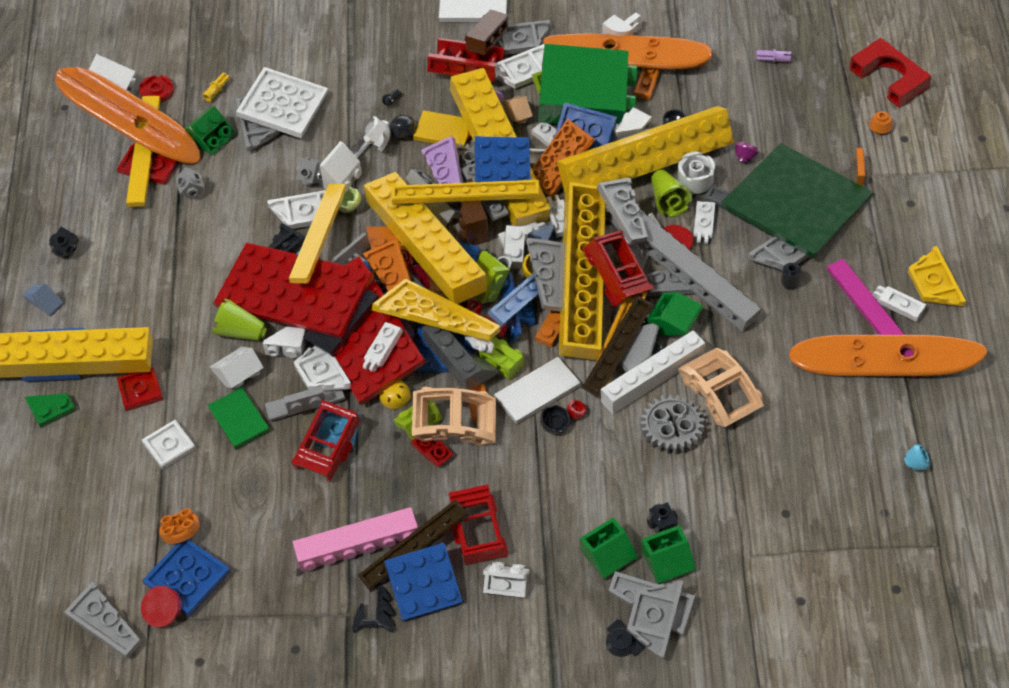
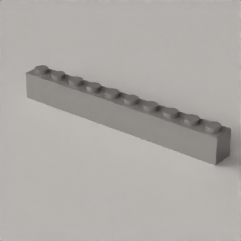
[605,205,761,332]

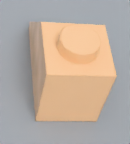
[502,96,532,124]

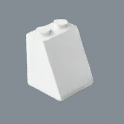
[89,54,136,92]

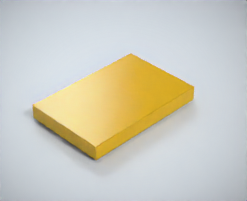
[413,110,469,147]

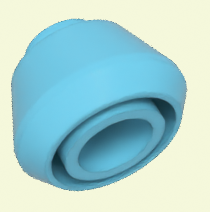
[904,444,930,471]

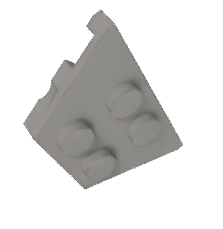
[495,20,550,55]
[236,98,279,152]
[748,236,809,270]
[627,580,684,660]

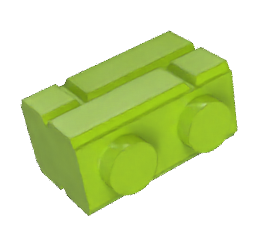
[479,337,524,380]

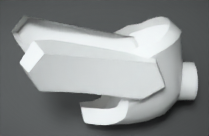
[350,116,390,158]

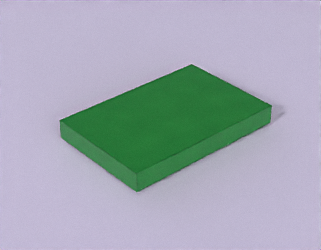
[208,387,270,450]

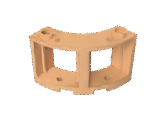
[678,348,764,427]
[412,387,496,446]

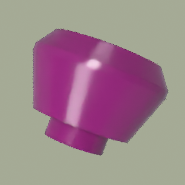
[735,142,759,163]

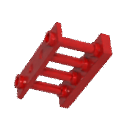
[427,38,505,82]

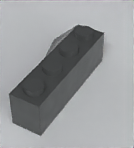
[422,325,499,390]

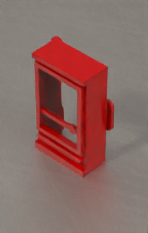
[583,230,654,307]
[291,400,361,482]
[449,484,508,565]

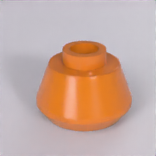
[869,111,893,134]

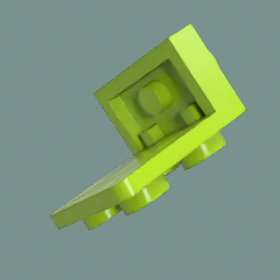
[477,251,510,303]

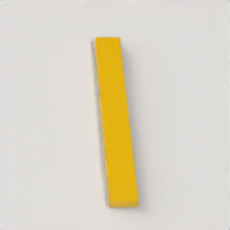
[126,96,161,207]
[391,180,540,204]
[289,184,347,283]

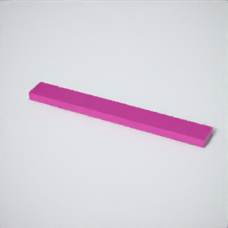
[827,259,917,378]

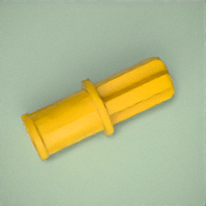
[202,72,230,102]

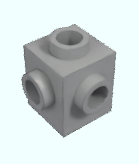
[296,157,322,186]
[175,167,205,199]

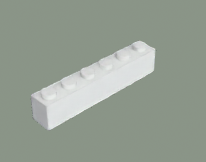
[601,331,705,415]

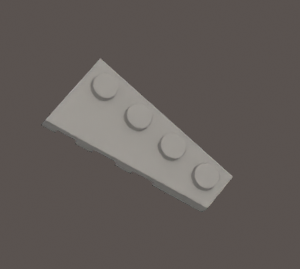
[597,178,648,245]
[608,571,695,637]
[64,582,141,659]

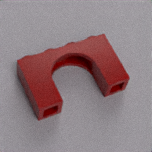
[849,37,931,108]

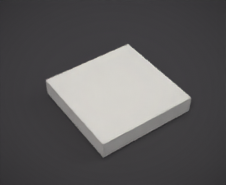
[142,420,196,470]

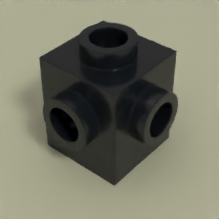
[49,226,79,258]
[647,502,678,533]

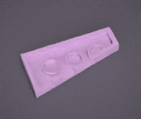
[421,136,463,204]

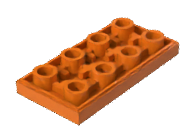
[532,119,595,198]

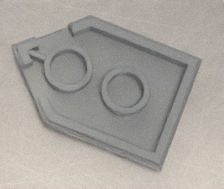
[619,324,659,373]

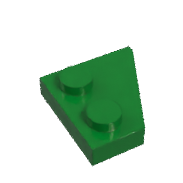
[25,393,76,428]

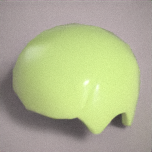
[338,187,361,213]

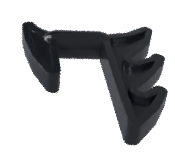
[352,586,393,633]

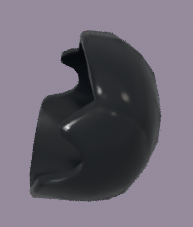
[390,114,417,138]
[540,404,570,434]

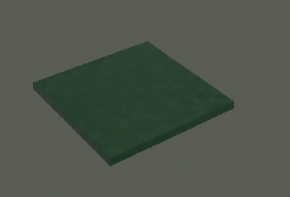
[720,143,873,258]

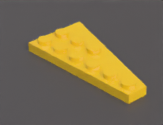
[372,278,501,341]

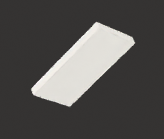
[439,0,507,22]
[494,357,580,425]

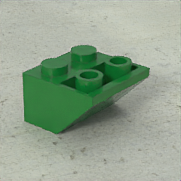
[184,106,236,155]
[646,292,703,336]
[580,517,638,580]
[641,525,696,585]

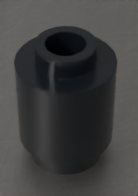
[781,263,802,290]

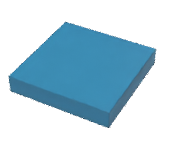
[315,412,360,450]

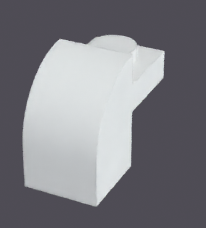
[602,13,641,36]

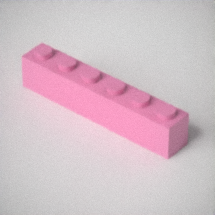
[292,507,418,572]

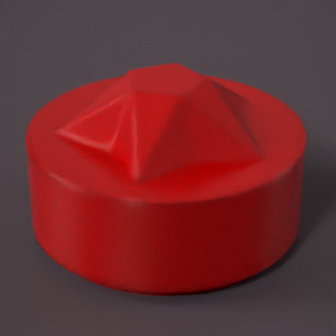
[566,400,587,419]

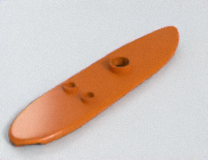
[543,33,712,69]
[55,67,200,164]
[789,335,987,376]

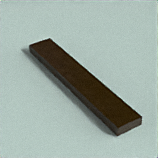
[581,295,653,398]
[358,499,469,592]

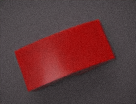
[411,438,453,468]

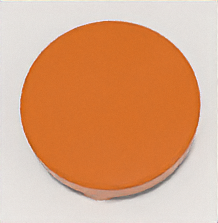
[159,508,200,544]

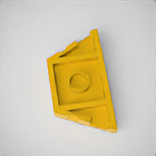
[908,246,966,306]

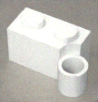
[497,225,525,269]

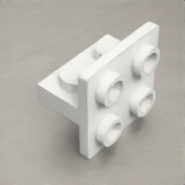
[483,562,529,598]

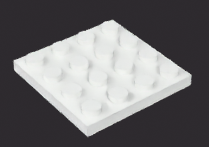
[236,67,328,138]

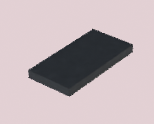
[304,289,380,357]

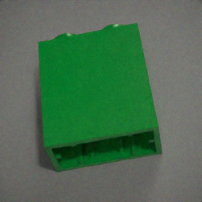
[538,43,637,124]

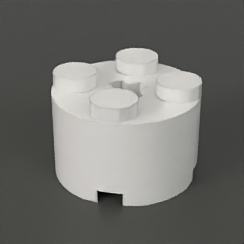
[678,152,715,195]

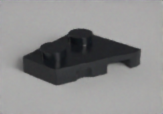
[269,223,305,253]

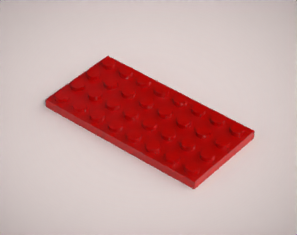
[213,242,374,339]
[334,256,426,406]

